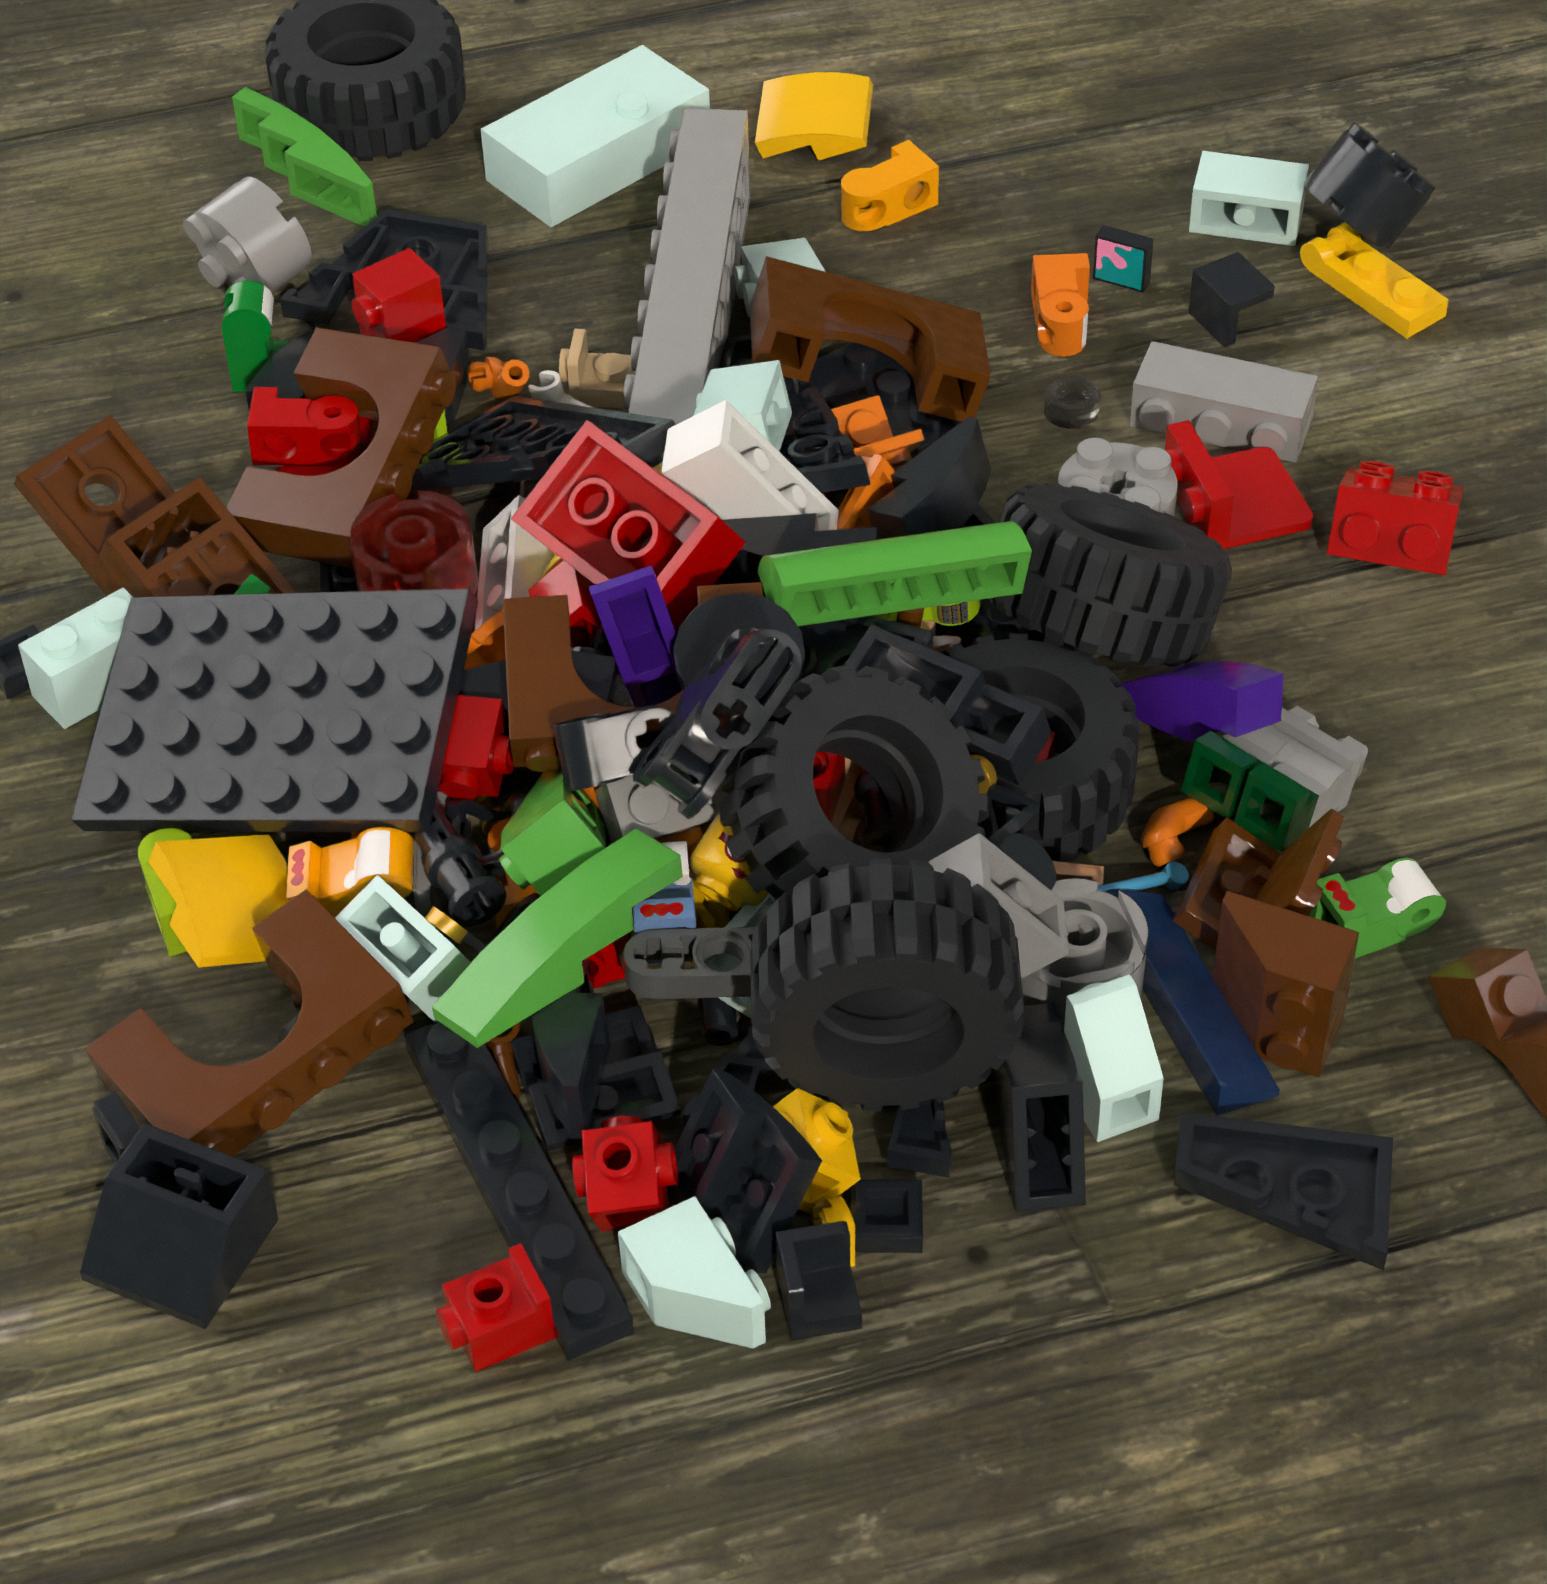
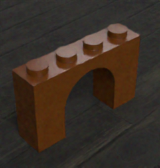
[750,256,991,422]
[226,327,456,571]
[503,582,763,772]
[85,890,414,1157]

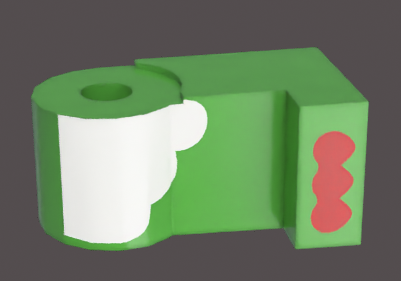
[1309,858,1446,958]

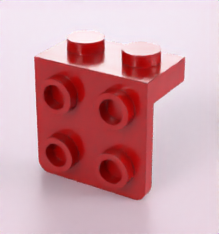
[1165,420,1313,549]
[1327,460,1464,575]

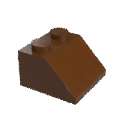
[1213,891,1359,1077]

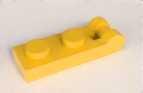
[1300,222,1449,339]

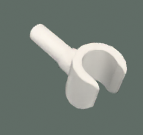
[528,370,594,408]

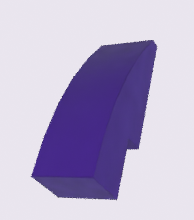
[589,565,683,707]
[1121,660,1283,742]

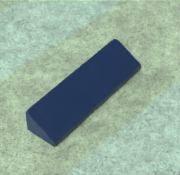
[1105,889,1280,1116]

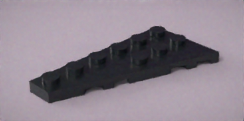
[719,335,871,493]
[411,396,675,491]

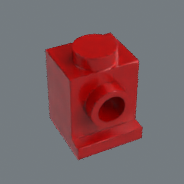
[436,1243,555,1372]

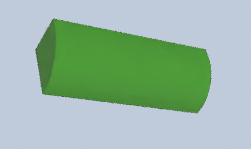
[758,521,1032,626]

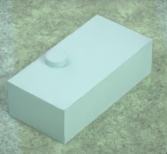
[481,45,710,227]

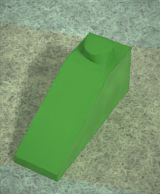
[499,768,606,896]

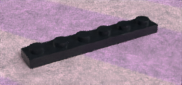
[404,1021,634,1361]

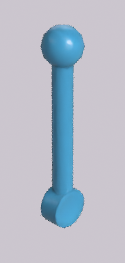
[1098,861,1189,892]

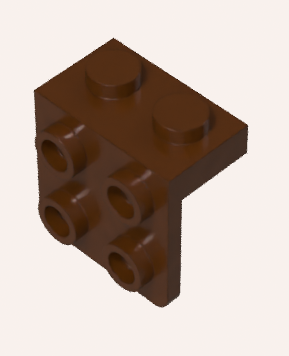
[1173,809,1344,950]

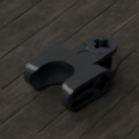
[633,627,803,819]

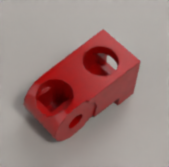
[247,387,362,465]

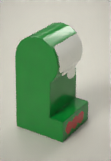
[222,280,289,392]

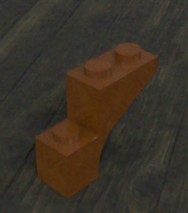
[1428,947,1547,1121]

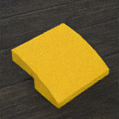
[755,72,873,161]
[148,834,289,968]

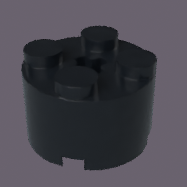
[1304,122,1436,249]

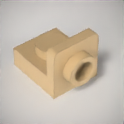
[559,328,636,409]

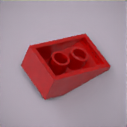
[511,420,746,633]

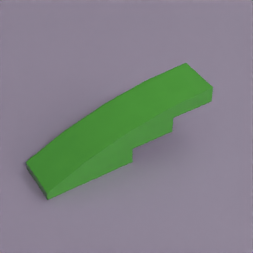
[232,87,377,227]
[432,829,683,1048]

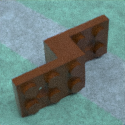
[14,415,297,597]

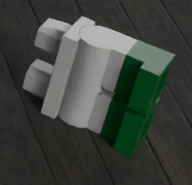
[1181,706,1368,852]

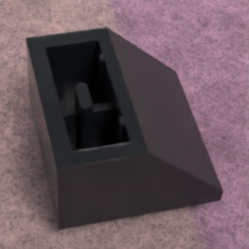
[80,1123,279,1329]

